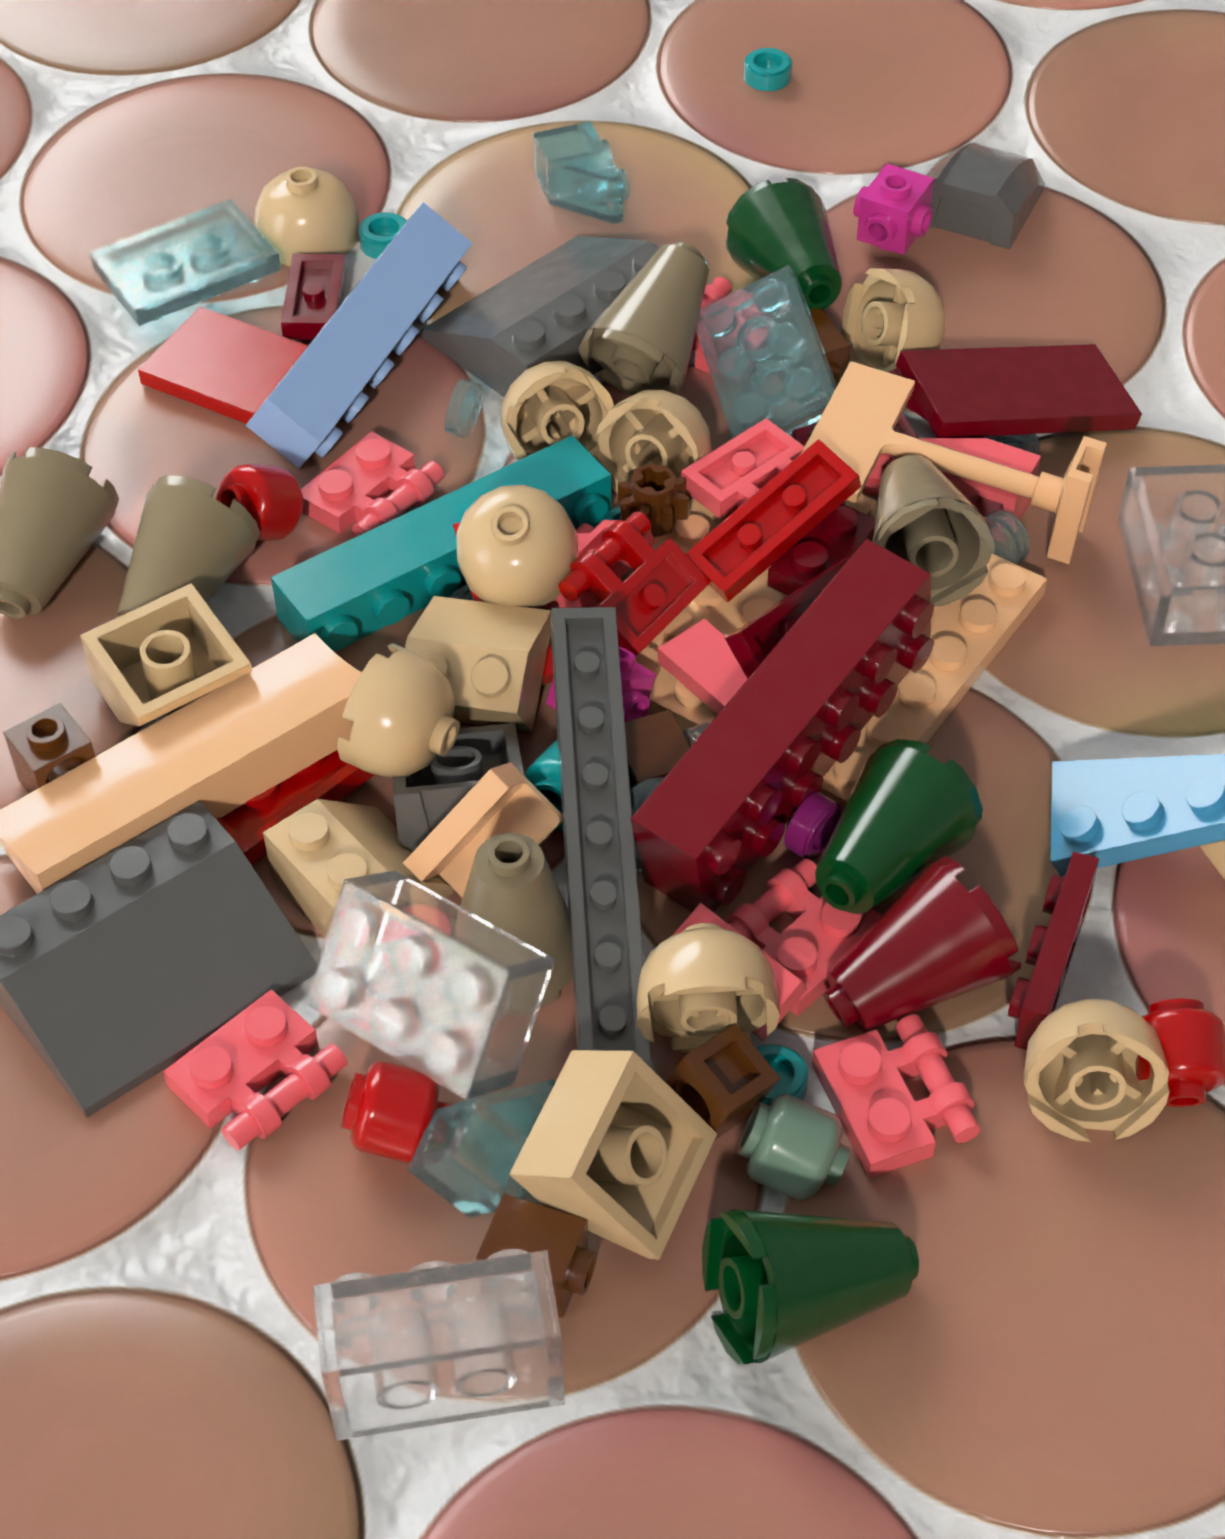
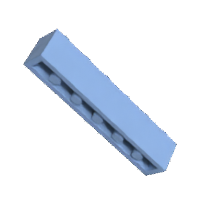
[245,202,473,469]

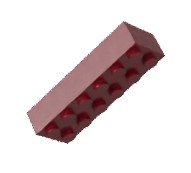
[630,539,934,912]

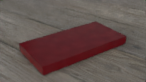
[896,344,1142,438]

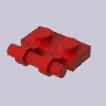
[558,512,711,657]

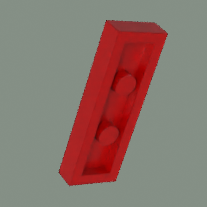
[686,439,861,603]

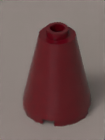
[823,856,1021,1031]

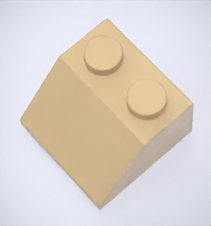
[80,583,252,726]
[405,596,551,732]
[263,799,454,962]
[509,1050,717,1260]

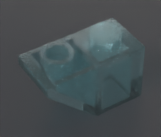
[533,121,630,224]
[408,1079,556,1218]

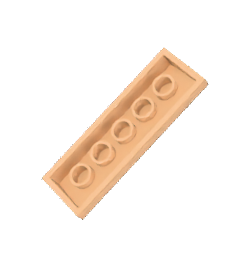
[0,633,362,894]

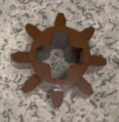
[618,464,689,537]

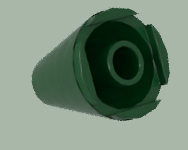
[725,178,842,311]
[815,739,983,914]
[702,1209,919,1365]

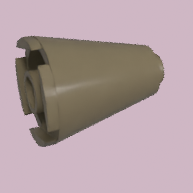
[578,242,709,396]
[0,447,119,619]
[873,455,995,607]
[117,475,260,618]
[448,833,573,1013]

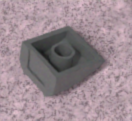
[926,143,1045,250]
[392,723,524,851]

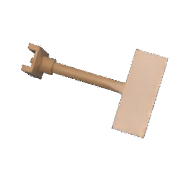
[802,361,1107,564]

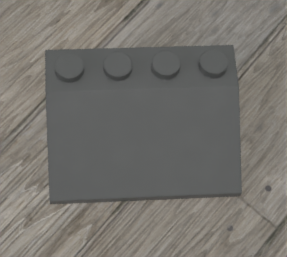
[421,236,660,397]
[0,800,319,1118]

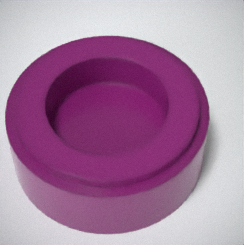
[784,792,841,859]

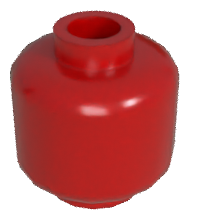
[216,464,304,541]
[1135,998,1225,1107]
[341,1061,451,1163]

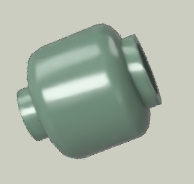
[737,1094,850,1201]

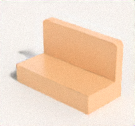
[403,762,563,898]

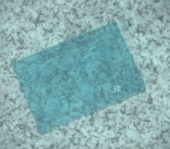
[90,199,281,326]
[696,265,837,439]

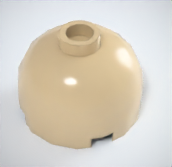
[255,167,359,266]
[842,268,945,373]
[500,361,614,460]
[595,390,712,495]
[456,485,579,608]
[337,643,460,778]
[636,923,781,1053]
[1024,999,1169,1142]

